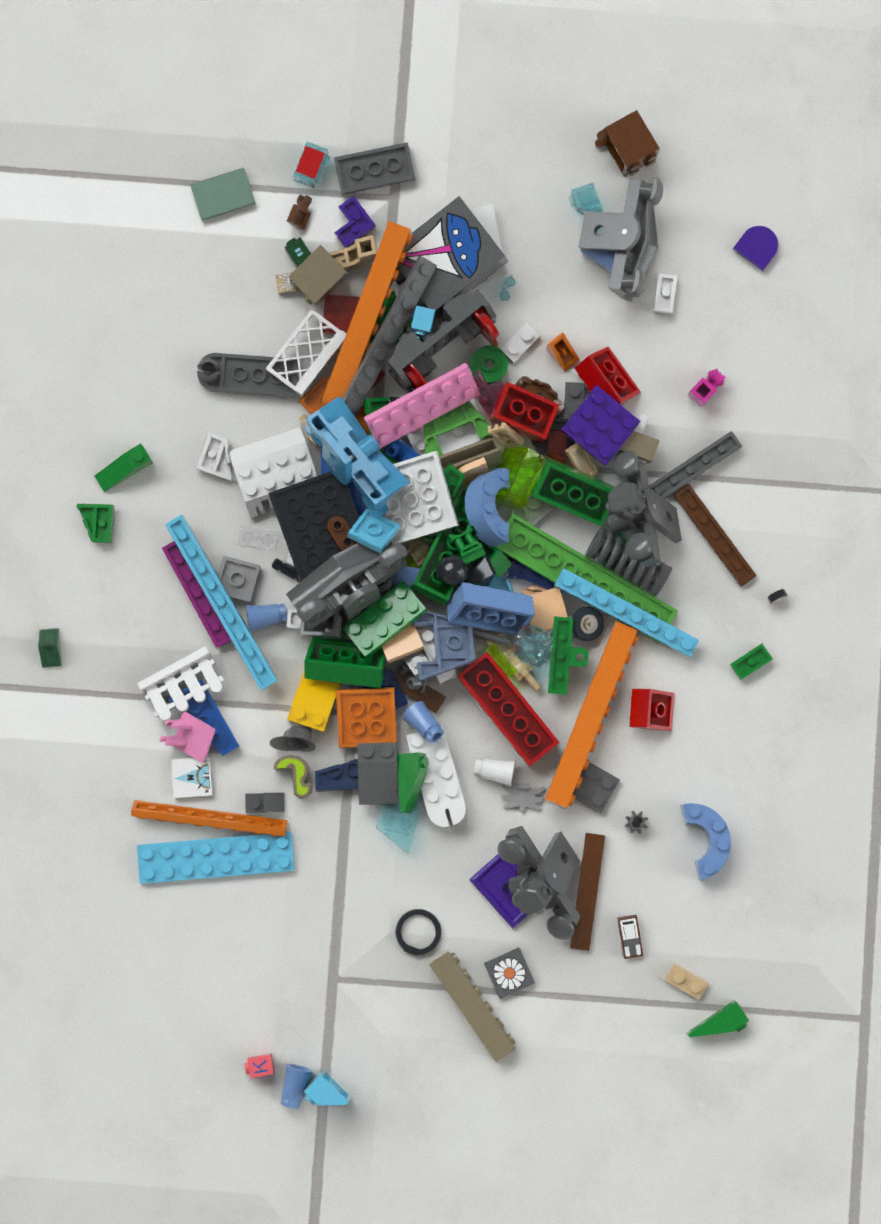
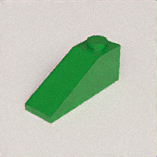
[94,443,153,492]
[397,752,429,813]
[686,1000,749,1037]

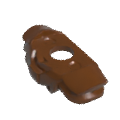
[515,376,564,418]

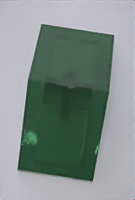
[38,628,62,668]

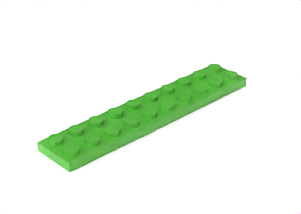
[495,514,678,644]

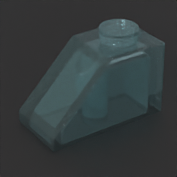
[569,182,604,216]

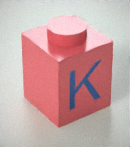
[245,1053,275,1078]

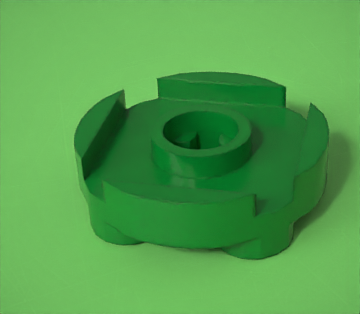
[470,345,508,384]

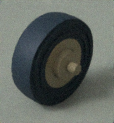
[571,606,604,641]

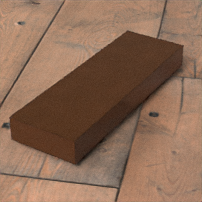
[388,667,446,713]

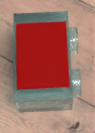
[293,141,330,189]

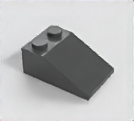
[358,742,398,805]

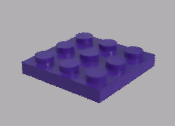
[560,385,641,466]

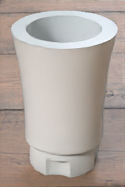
[474,758,516,787]

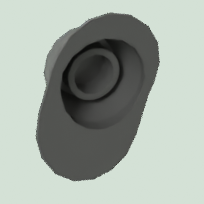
[270,726,316,752]

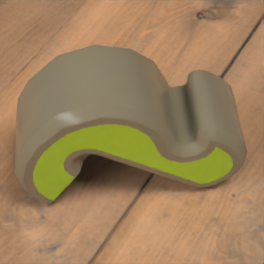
[273,755,312,799]

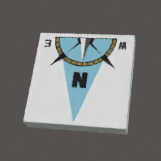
[171,757,213,798]

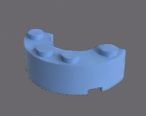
[465,468,509,547]
[680,803,731,880]

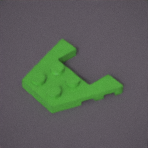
[423,401,491,456]

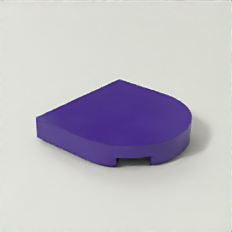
[733,226,778,272]

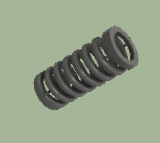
[585,526,672,597]

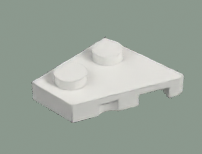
[196,433,232,481]

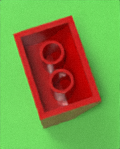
[574,346,641,405]

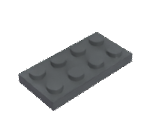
[334,142,415,195]

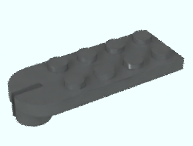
[197,353,298,398]

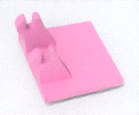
[160,711,216,763]

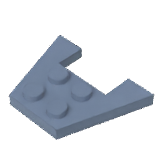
[413,611,475,683]

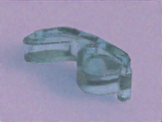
[499,275,516,301]

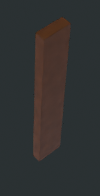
[673,484,757,587]
[570,833,605,951]

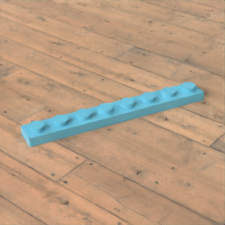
[554,568,699,658]

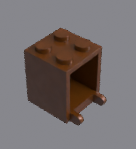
[595,110,660,177]

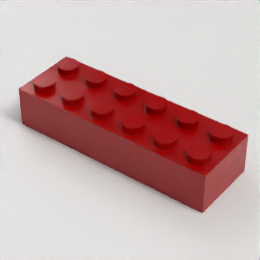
[457,652,560,767]

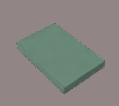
[190,167,256,221]

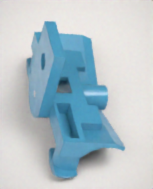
[305,396,410,517]

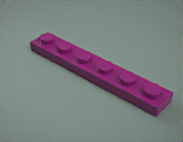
[162,541,232,649]

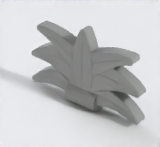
[501,783,546,813]

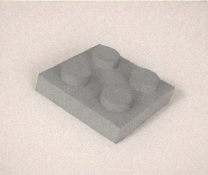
[218,555,261,603]

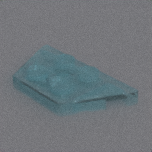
[376,787,422,853]

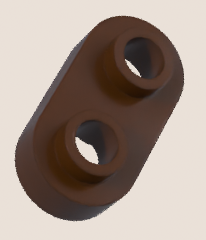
[327,516,357,551]

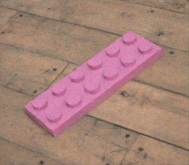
[364,363,480,448]

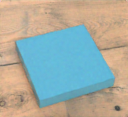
[347,508,400,554]

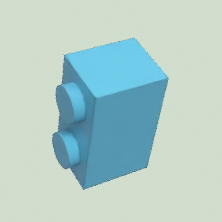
[411,306,435,341]

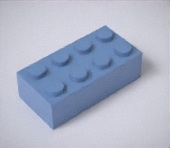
[446,582,535,636]

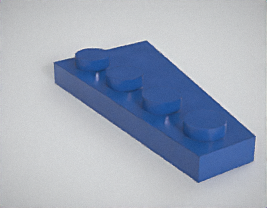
[168,679,240,756]

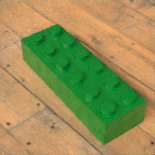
[410,485,496,606]

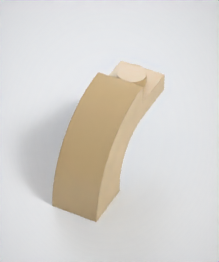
[329,235,377,270]

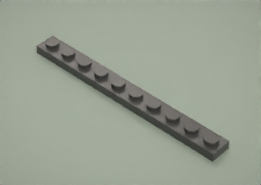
[342,256,437,417]

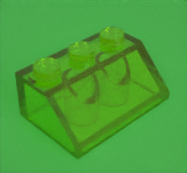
[495,447,545,509]

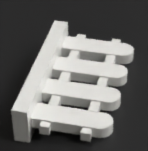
[137,646,224,721]

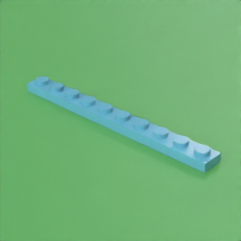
[165,515,278,690]

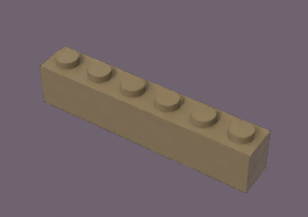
[429,951,516,1062]

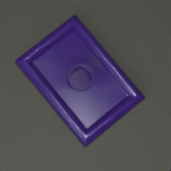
[469,854,529,929]

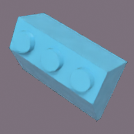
[304,1070,351,1106]

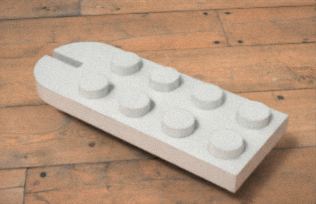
[405,725,466,829]

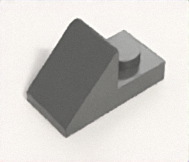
[245,793,285,813]

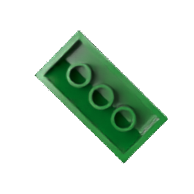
[304,637,386,688]

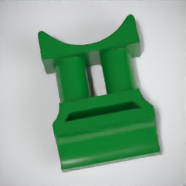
[448,524,485,565]

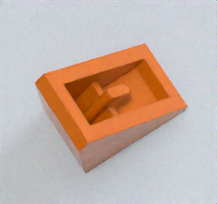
[546,332,579,371]

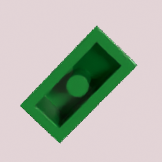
[477,539,512,578]

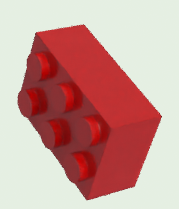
[489,382,559,443]

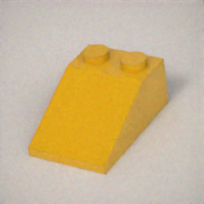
[287,672,341,733]

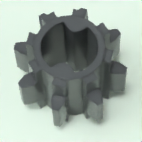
[625,811,648,834]

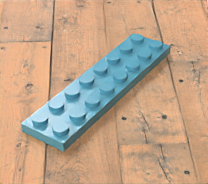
[137,832,295,884]

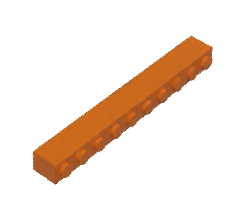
[321,221,413,404]
[544,621,639,810]

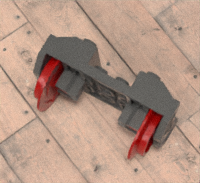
[388,290,499,393]

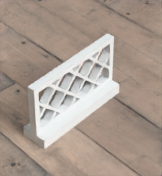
[266,309,346,398]

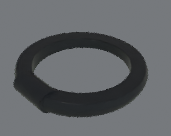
[395,909,441,956]

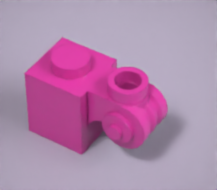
[688,368,726,408]

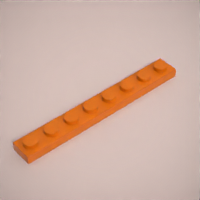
[131,800,288,837]

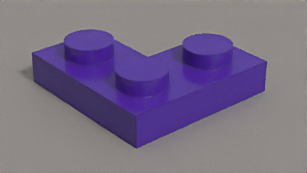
[334,196,376,248]

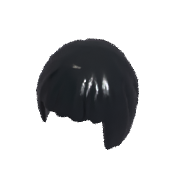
[435,555,467,585]

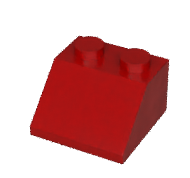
[629,689,674,731]

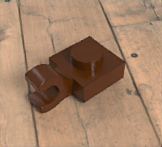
[286,195,312,230]

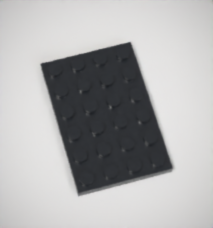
[268,471,360,590]

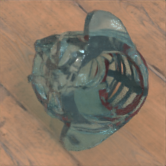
[515,625,553,668]

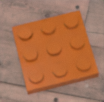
[336,687,397,748]

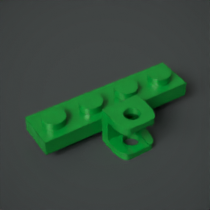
[548,616,588,695]

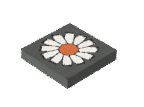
[484,947,535,999]

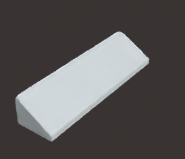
[471,204,507,282]

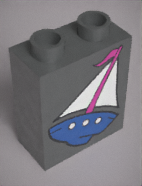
[396,196,509,317]

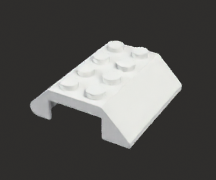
[228,427,317,519]

